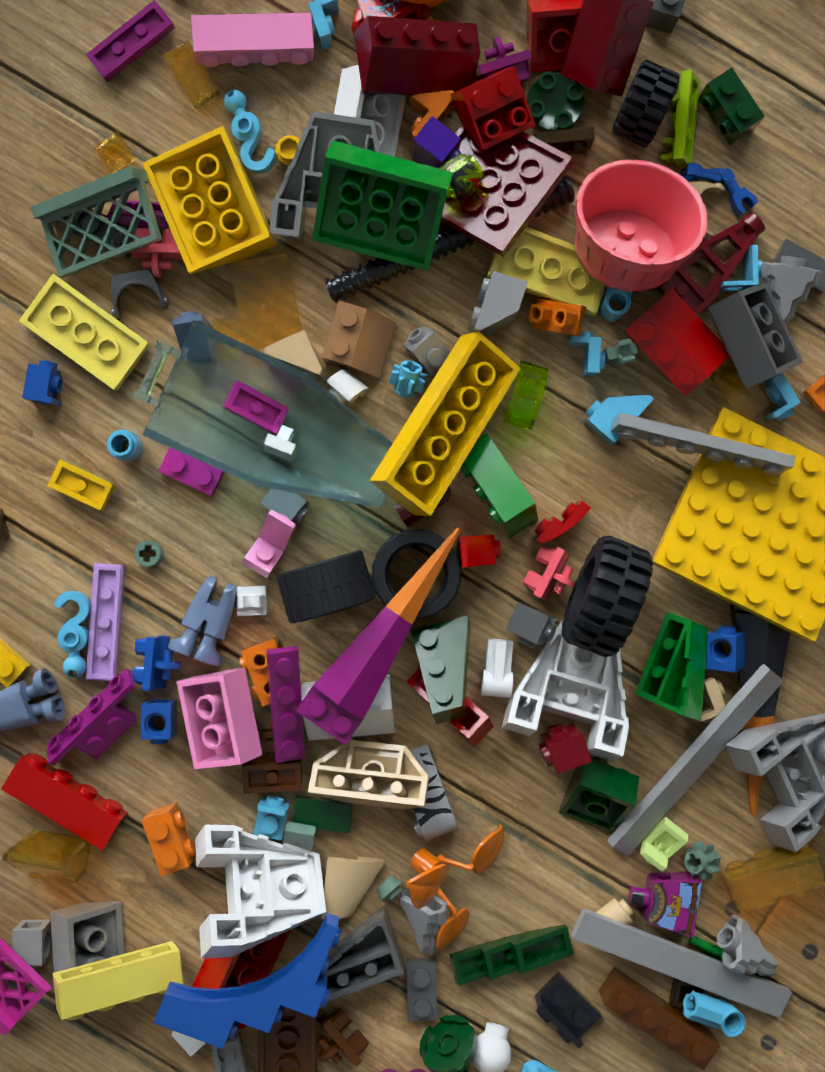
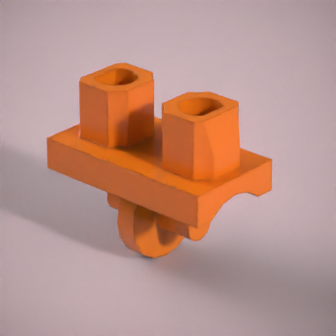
[529,298,586,336]

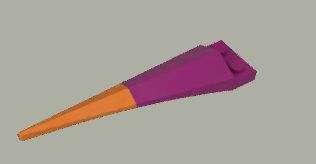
[296,528,460,745]

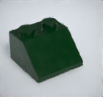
[559,758,640,834]

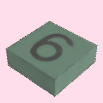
[284,822,316,851]

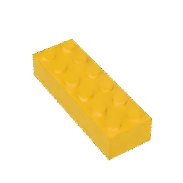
[369,331,521,516]

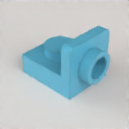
[308,0,339,50]
[763,372,801,421]
[253,796,290,840]

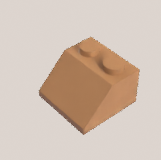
[322,300,396,379]

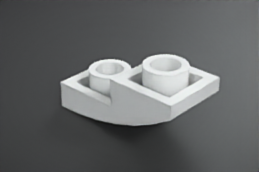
[327,369,369,404]

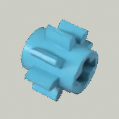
[389,360,427,397]

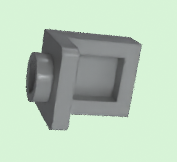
[403,326,450,377]

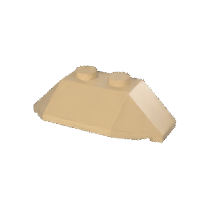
[308,740,429,810]

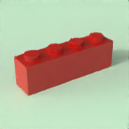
[1,753,128,850]

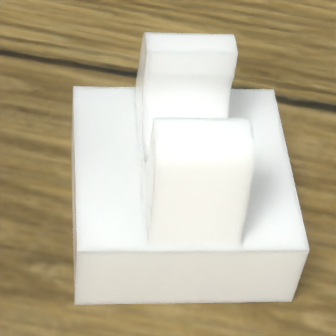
[264,425,297,462]
[236,585,268,616]

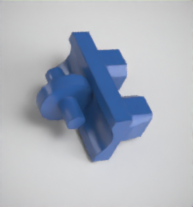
[132,635,181,691]

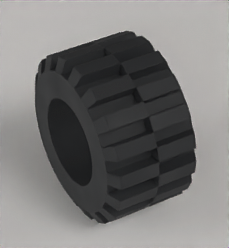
[613,59,680,148]

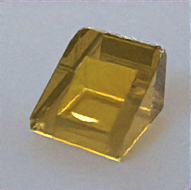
[94,130,136,174]

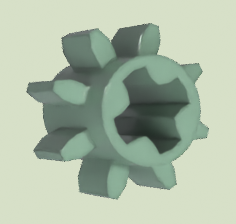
[684,841,721,881]

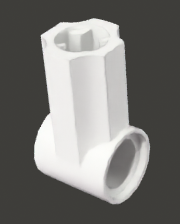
[481,639,513,698]

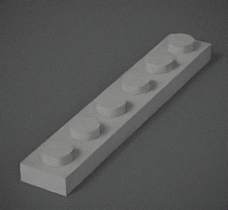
[611,413,795,476]

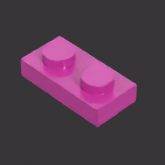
[222,380,289,435]
[158,445,225,496]

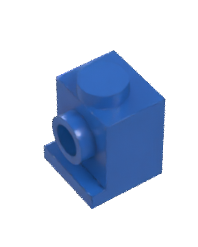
[22,360,63,407]

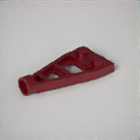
[656,213,765,315]

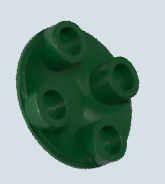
[526,72,585,132]

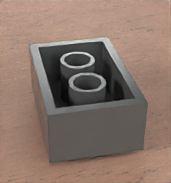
[709,282,803,389]

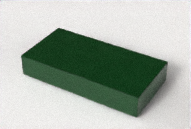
[292,795,353,833]

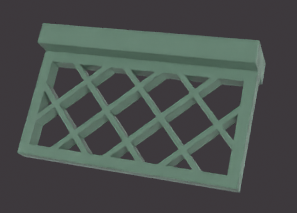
[31,166,162,278]

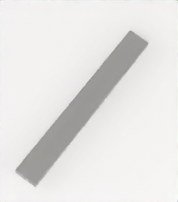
[607,664,784,856]
[571,908,792,1018]

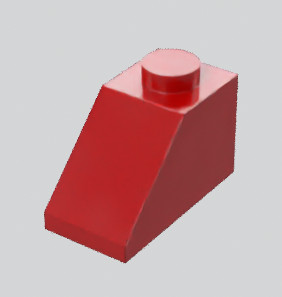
[458,534,501,567]

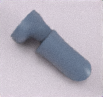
[168,576,237,666]
[0,668,65,732]

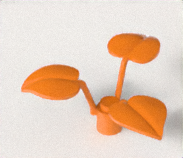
[406,824,504,952]

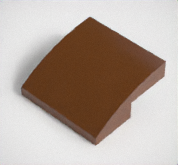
[242,728,303,794]

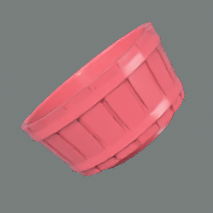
[574,159,708,292]

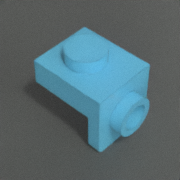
[568,332,605,377]

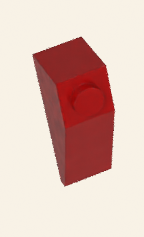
[406,667,494,748]

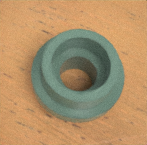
[376,874,403,902]

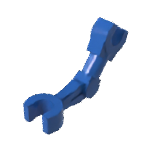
[681,163,758,217]

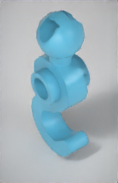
[224,90,277,174]
[54,590,91,678]

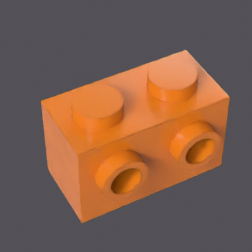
[240,636,282,707]
[141,802,196,877]

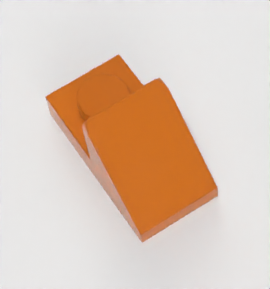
[410,90,455,145]

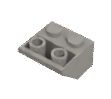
[468,271,528,337]

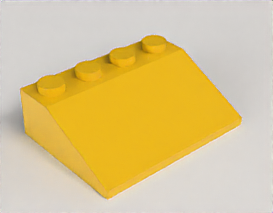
[142,126,277,274]

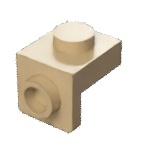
[698,675,726,723]

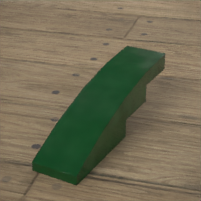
[449,924,574,986]

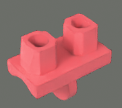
[129,228,183,278]
[523,546,576,601]

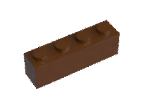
[598,967,720,1071]

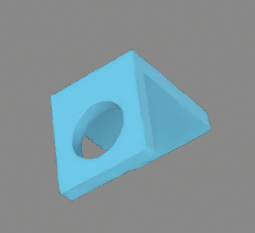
[720,245,762,292]

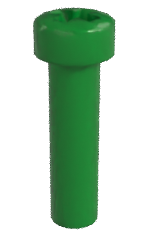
[689,936,723,962]

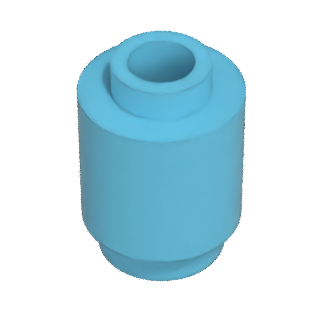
[107,430,144,461]

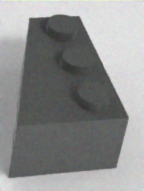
[324,905,404,1002]

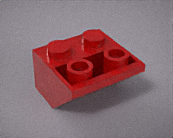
[450,66,536,151]

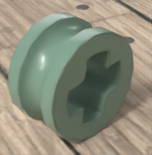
[134,540,164,567]

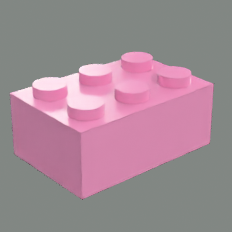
[177,668,262,769]

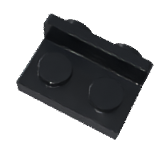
[535,971,602,1049]

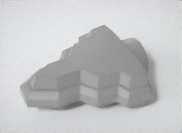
[760,256,822,326]
[400,889,448,956]
[717,914,778,976]

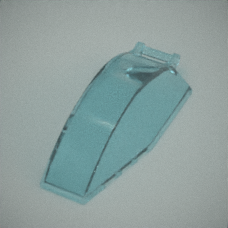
[132,320,393,508]

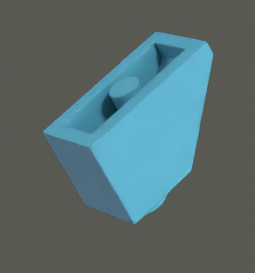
[584,395,654,446]

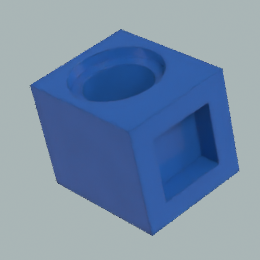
[706,626,746,673]
[141,699,177,744]

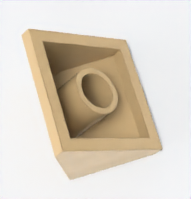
[263,330,327,383]

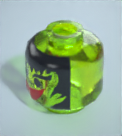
[440,154,484,201]

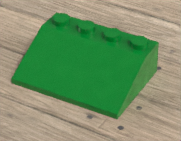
[312,140,453,271]

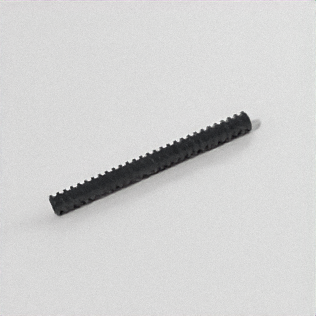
[325,177,575,303]

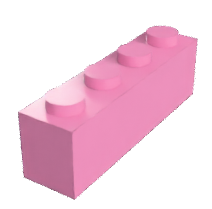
[191,13,314,67]

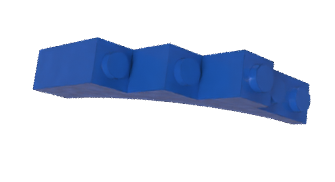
[153,913,342,1049]

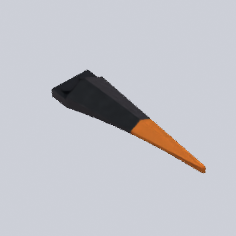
[730,604,790,816]

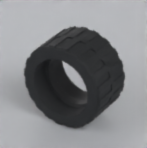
[372,529,462,619]
[276,550,376,624]

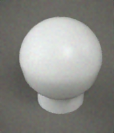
[473,1022,511,1072]

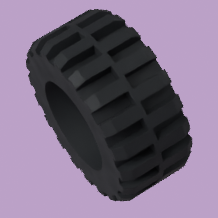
[561,535,653,657]

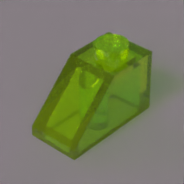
[503,361,548,430]

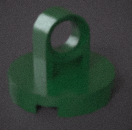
[419,1015,478,1072]

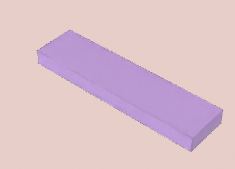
[86,563,126,681]

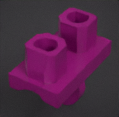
[476,37,532,83]

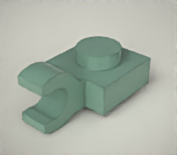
[602,339,638,367]

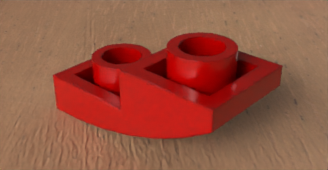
[533,501,591,544]

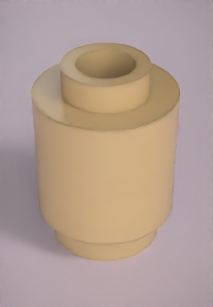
[596,897,634,925]

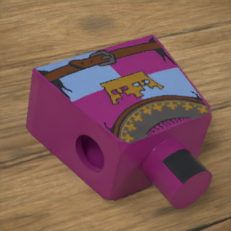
[628,872,702,937]

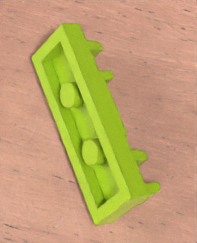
[660,70,700,169]

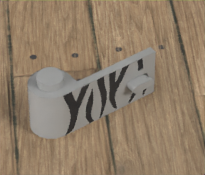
[410,744,459,842]

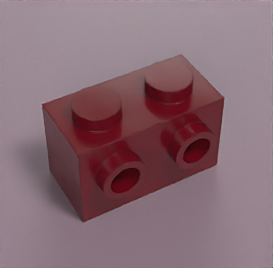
[538,723,592,774]

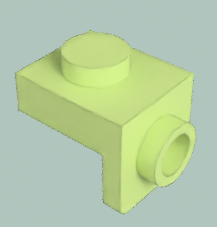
[640,817,688,872]

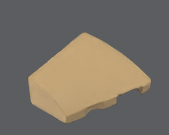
[321,856,384,919]

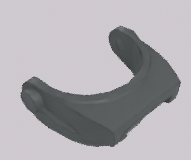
[111,268,169,319]

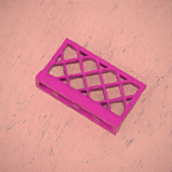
[0,938,52,1036]

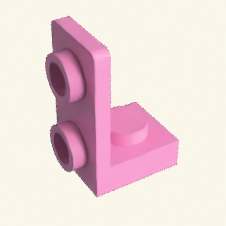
[242,510,296,578]

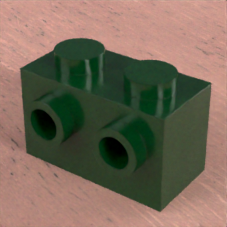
[699,67,765,145]

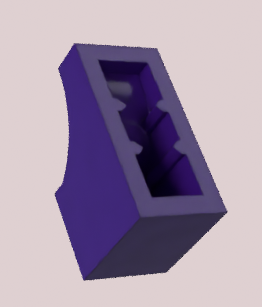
[413,116,461,170]

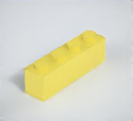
[53,941,183,1020]

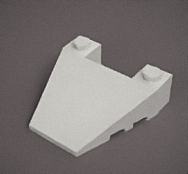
[501,619,629,761]
[195,825,326,958]

